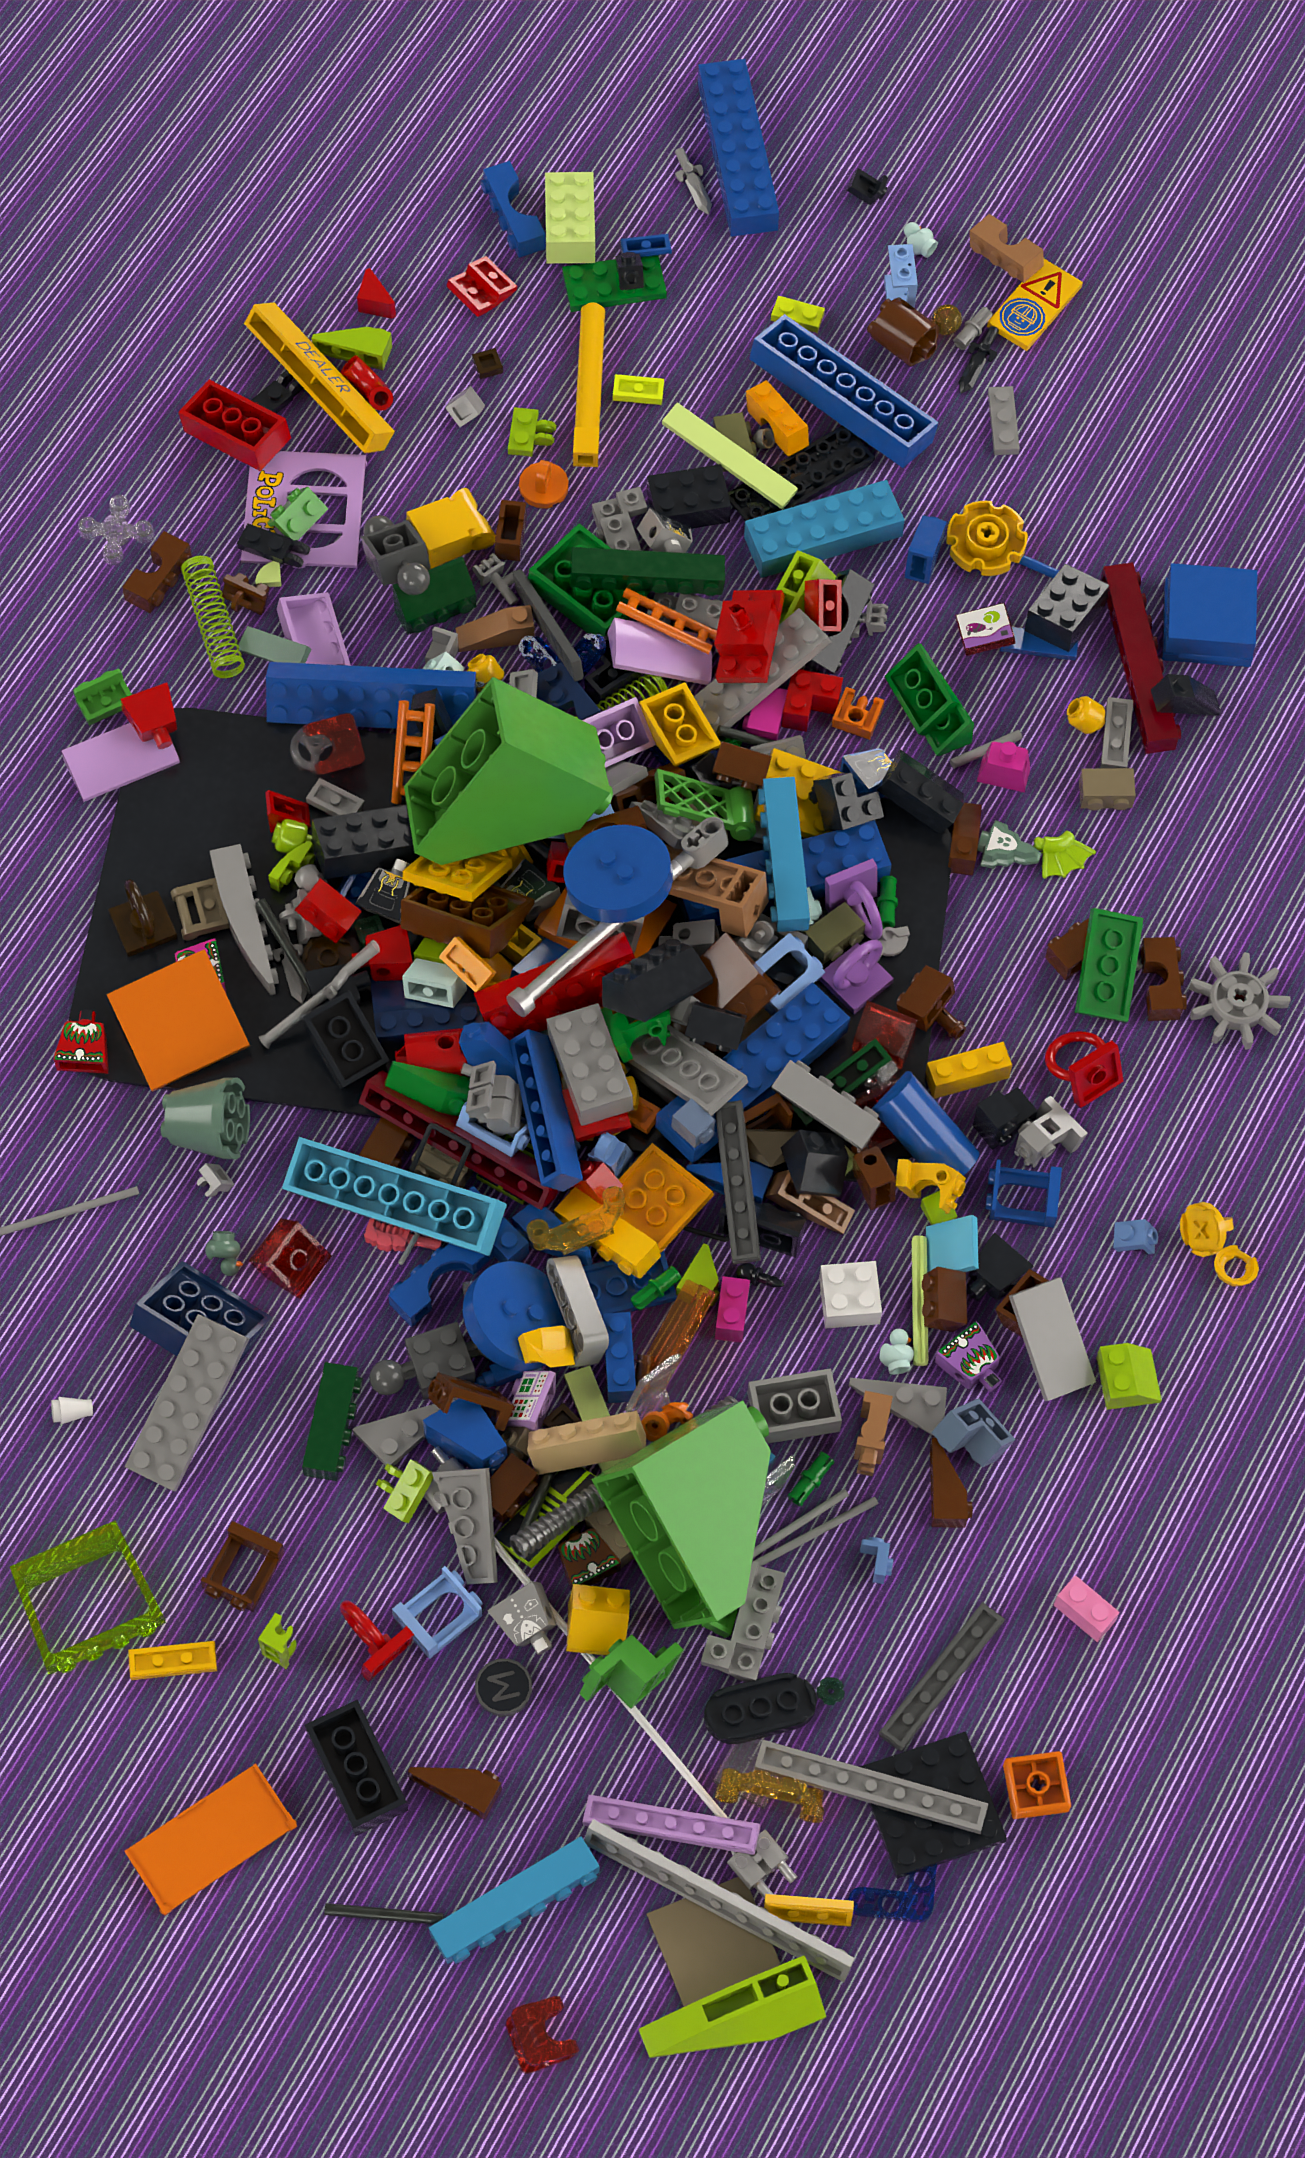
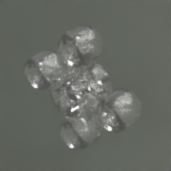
[78,495,154,566]

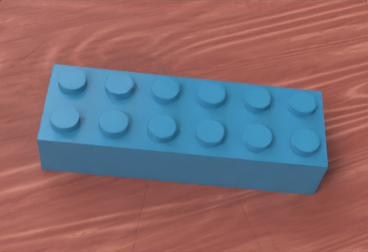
[744,480,905,578]

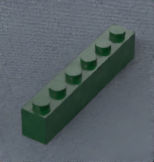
[570,547,725,596]

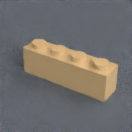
[527,1411,646,1475]

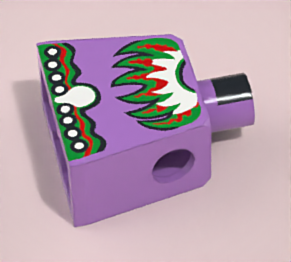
[934,1321,1002,1392]

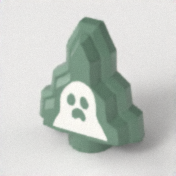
[977,820,1041,869]

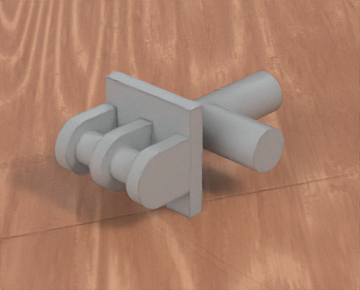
[472,553,518,606]
[851,600,888,638]

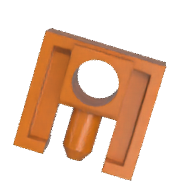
[831,687,885,740]

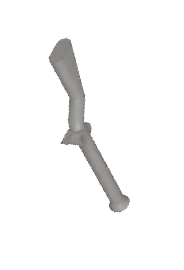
[259,940,380,1049]

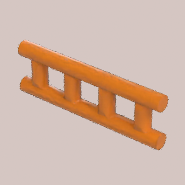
[616,588,717,655]
[391,700,435,804]

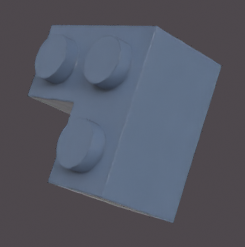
[931,1398,1016,1467]

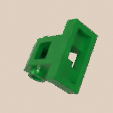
[601,1007,671,1063]

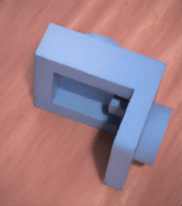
[1113,1219,1158,1254]
[860,1537,893,1584]

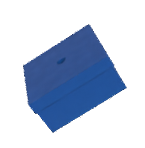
[1162,563,1257,667]

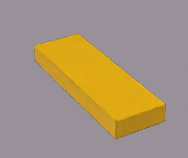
[128,1641,217,1680]
[764,1894,854,1926]

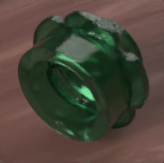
[816,1677,845,1705]

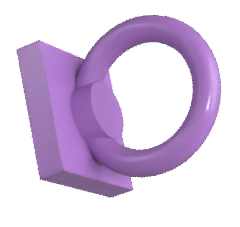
[825,858,883,940]
[819,939,894,1014]

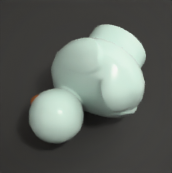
[904,222,938,258]
[879,1329,914,1375]

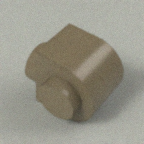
[501,1426,531,1460]

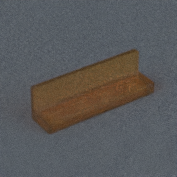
[646,1280,716,1392]

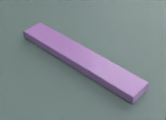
[582,1795,760,1855]

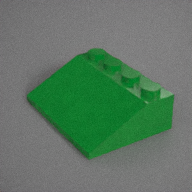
[528,524,651,641]

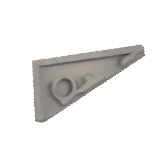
[849,1378,947,1438]
[352,1398,457,1466]

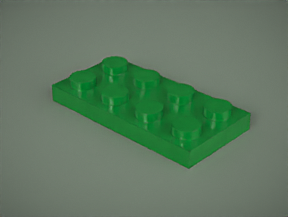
[562,255,667,312]
[1075,908,1144,1023]

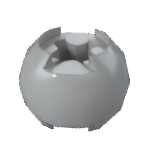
[294,864,327,894]

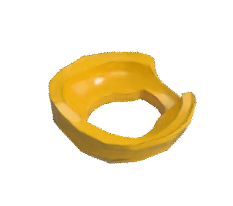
[1214,1245,1259,1286]

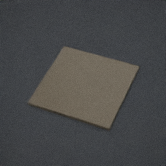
[646,1877,781,2007]

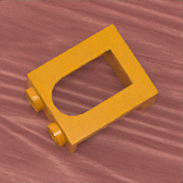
[439,937,513,992]

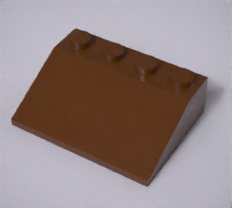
[401,885,535,959]
[670,932,781,1054]

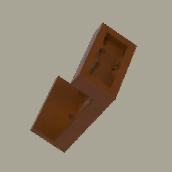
[744,1093,794,1130]
[428,1372,514,1431]
[200,1521,285,1612]

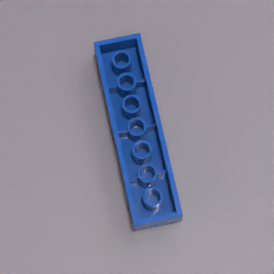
[698,59,779,237]
[749,314,939,468]
[266,662,476,729]
[677,820,891,925]
[655,982,850,1164]

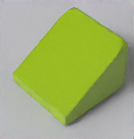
[920,1191,957,1225]

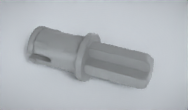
[953,307,992,350]

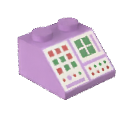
[505,1371,556,1431]

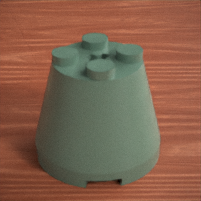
[161,1078,250,1159]

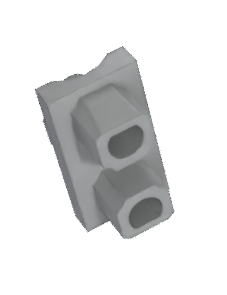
[279,889,323,944]
[737,921,779,962]

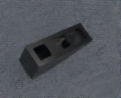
[1151,674,1221,716]

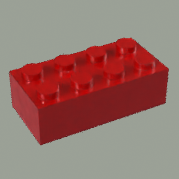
[178,379,291,471]

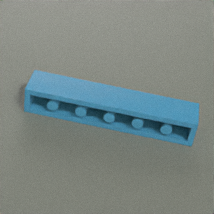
[758,777,810,932]
[429,1836,600,1964]

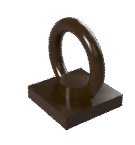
[108,879,178,957]

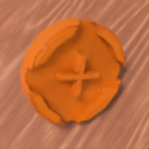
[519,460,569,509]

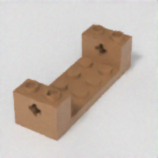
[665,844,769,938]

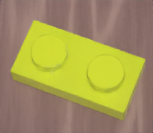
[771,296,825,333]
[613,374,664,405]

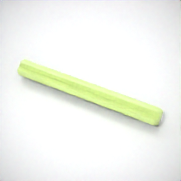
[912,1235,929,1366]

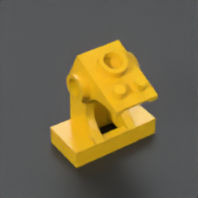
[896,1159,966,1214]

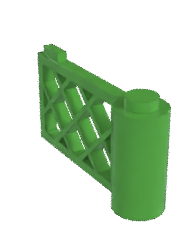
[654,769,756,841]

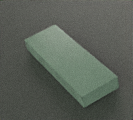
[239,626,312,663]

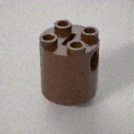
[867,297,940,367]

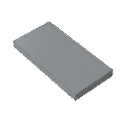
[1009,1277,1096,1401]

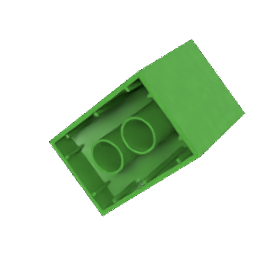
[404,677,613,865]
[591,1400,771,1629]

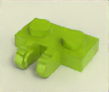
[508,407,557,457]
[376,1459,434,1523]

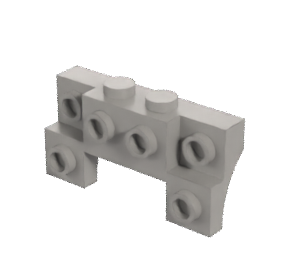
[592,487,655,551]
[647,592,723,652]
[701,1561,785,1682]

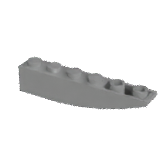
[210,844,279,995]

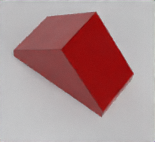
[357,268,396,319]
[265,790,311,833]

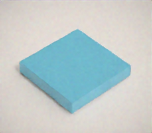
[926,1215,979,1272]

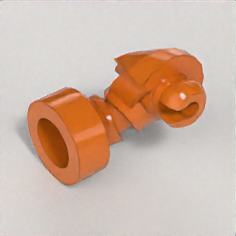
[641,1402,693,1441]

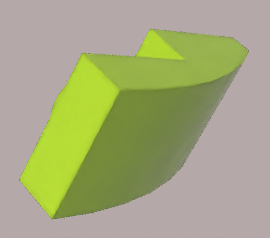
[268,841,316,892]

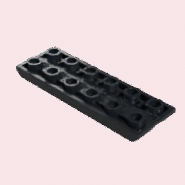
[728,425,875,521]

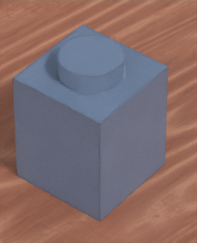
[671,1098,715,1148]

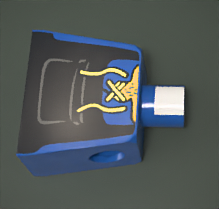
[840,748,894,799]

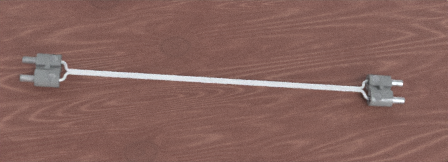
[424,1446,797,1899]

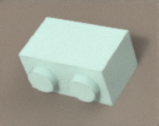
[402,958,467,1008]

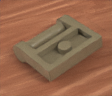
[171,878,230,940]

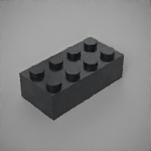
[312,805,420,879]
[305,1699,408,1837]

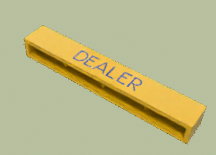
[244,302,395,453]

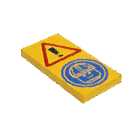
[987,259,1083,351]

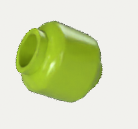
[271,819,312,854]

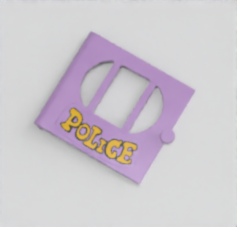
[241,451,367,568]

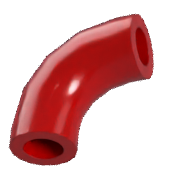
[340,355,393,411]

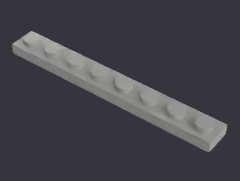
[755,1740,988,1834]

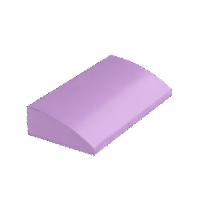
[276,592,351,666]
[607,618,712,685]
[62,723,180,802]

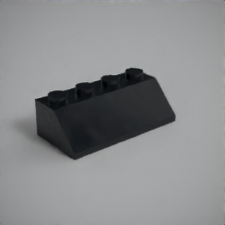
[602,939,713,1022]

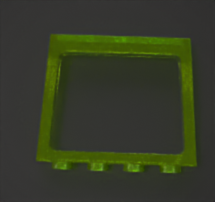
[10,1520,166,1675]

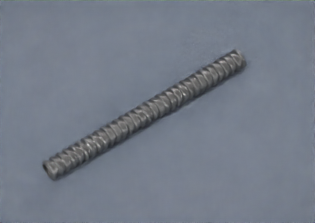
[510,1396,738,1558]

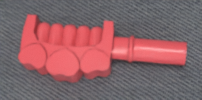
[364,1218,443,1252]

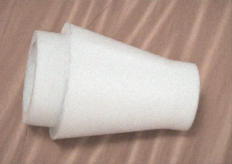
[51,1397,93,1424]

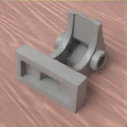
[1014,1096,1088,1168]

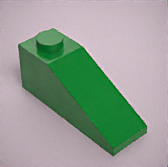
[385,1061,471,1116]

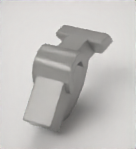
[877,926,910,962]

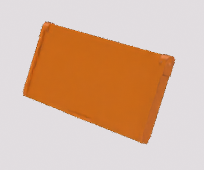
[124,1764,298,1916]

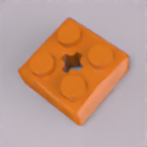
[1003,1751,1071,1819]

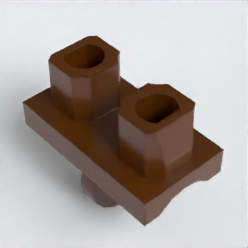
[222,573,270,615]

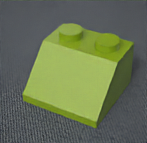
[1096,1343,1162,1410]

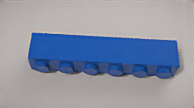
[509,1029,583,1192]

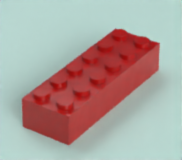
[474,932,635,1040]

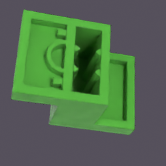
[579,1634,683,1709]

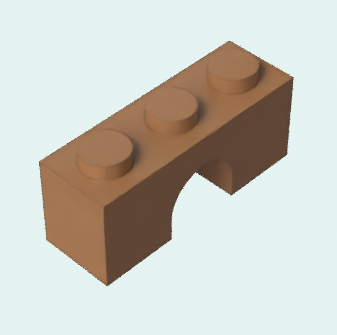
[970,214,1044,283]

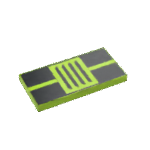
[494,1467,596,1569]

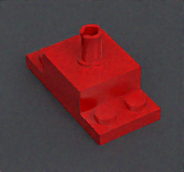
[714,590,785,683]

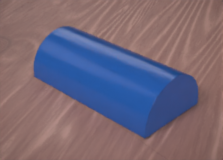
[872,1071,980,1176]

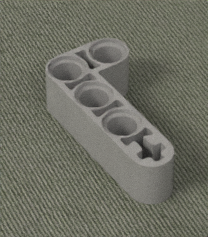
[546,1255,609,1368]

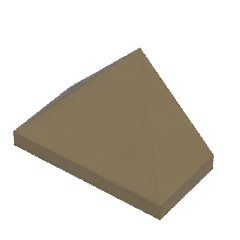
[746,1129,798,1167]

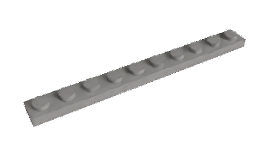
[584,1819,855,1982]

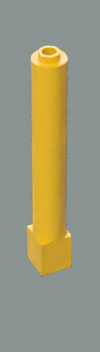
[573,302,605,467]

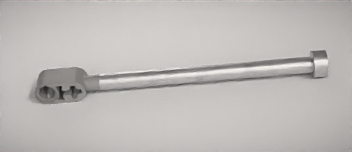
[506,817,728,1017]

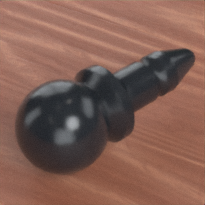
[736,1263,784,1288]

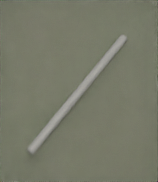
[0,1186,139,1236]
[753,1489,849,1558]
[754,1497,878,1566]

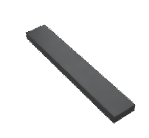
[512,569,584,682]
[715,1100,761,1265]
[878,1602,1005,1752]

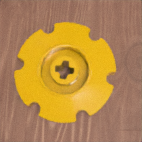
[946,501,1028,576]

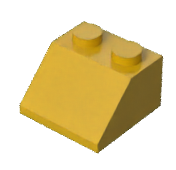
[566,1584,630,1655]

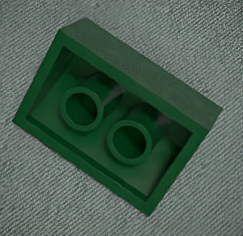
[392,557,477,635]

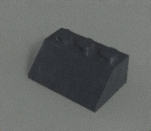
[877,749,964,834]
[718,1202,807,1258]

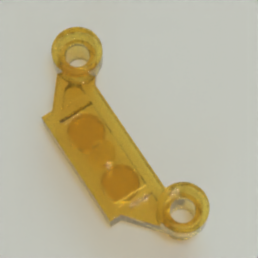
[527,1186,625,1255]
[715,1768,824,1823]

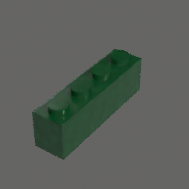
[790,1038,892,1128]
[302,1362,363,1481]

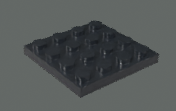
[860,1731,1007,1879]

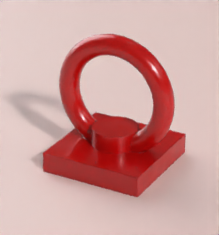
[1045,1031,1124,1108]
[340,1600,414,1682]

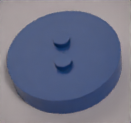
[563,825,673,923]
[463,1261,567,1371]

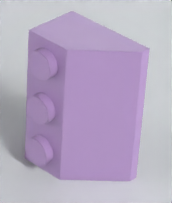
[582,697,656,768]

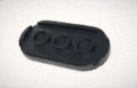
[704,1673,817,1744]

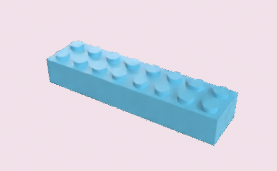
[282,1137,507,1257]

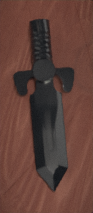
[958,326,999,394]

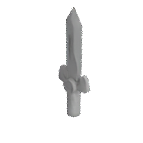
[675,148,712,215]
[272,922,308,1004]

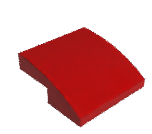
[446,256,518,317]
[562,1088,632,1142]

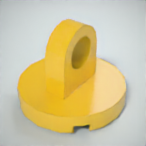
[1180,1202,1234,1257]

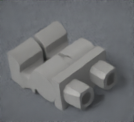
[466,1060,525,1138]

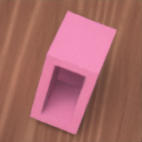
[1054,1575,1120,1642]

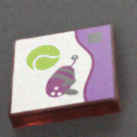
[955,602,1016,656]

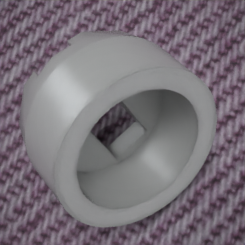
[753,428,775,449]

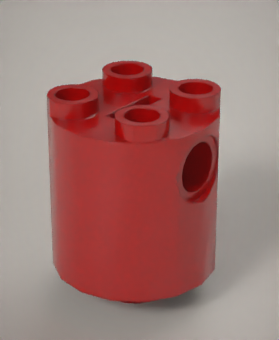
[395,1028,468,1077]

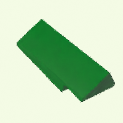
[884,643,974,756]

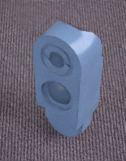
[588,1132,634,1179]

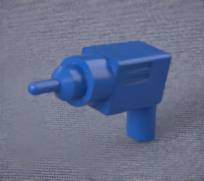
[474,1363,523,1388]

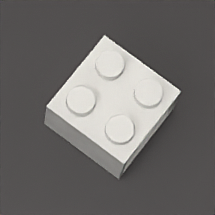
[819,1261,882,1329]

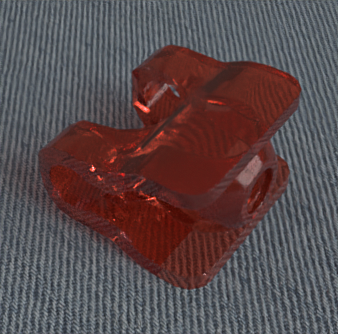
[302,713,365,775]
[505,1996,580,2074]

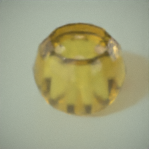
[931,304,962,335]

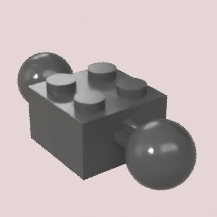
[361,515,431,595]
[369,1322,490,1400]

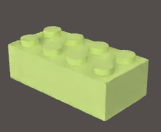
[545,172,595,264]

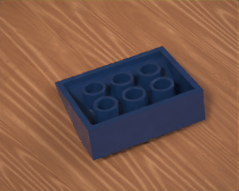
[370,976,483,1050]
[130,1261,272,1369]

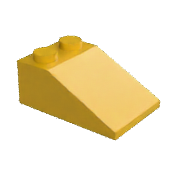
[639,682,721,766]

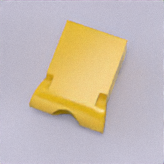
[406,488,496,570]

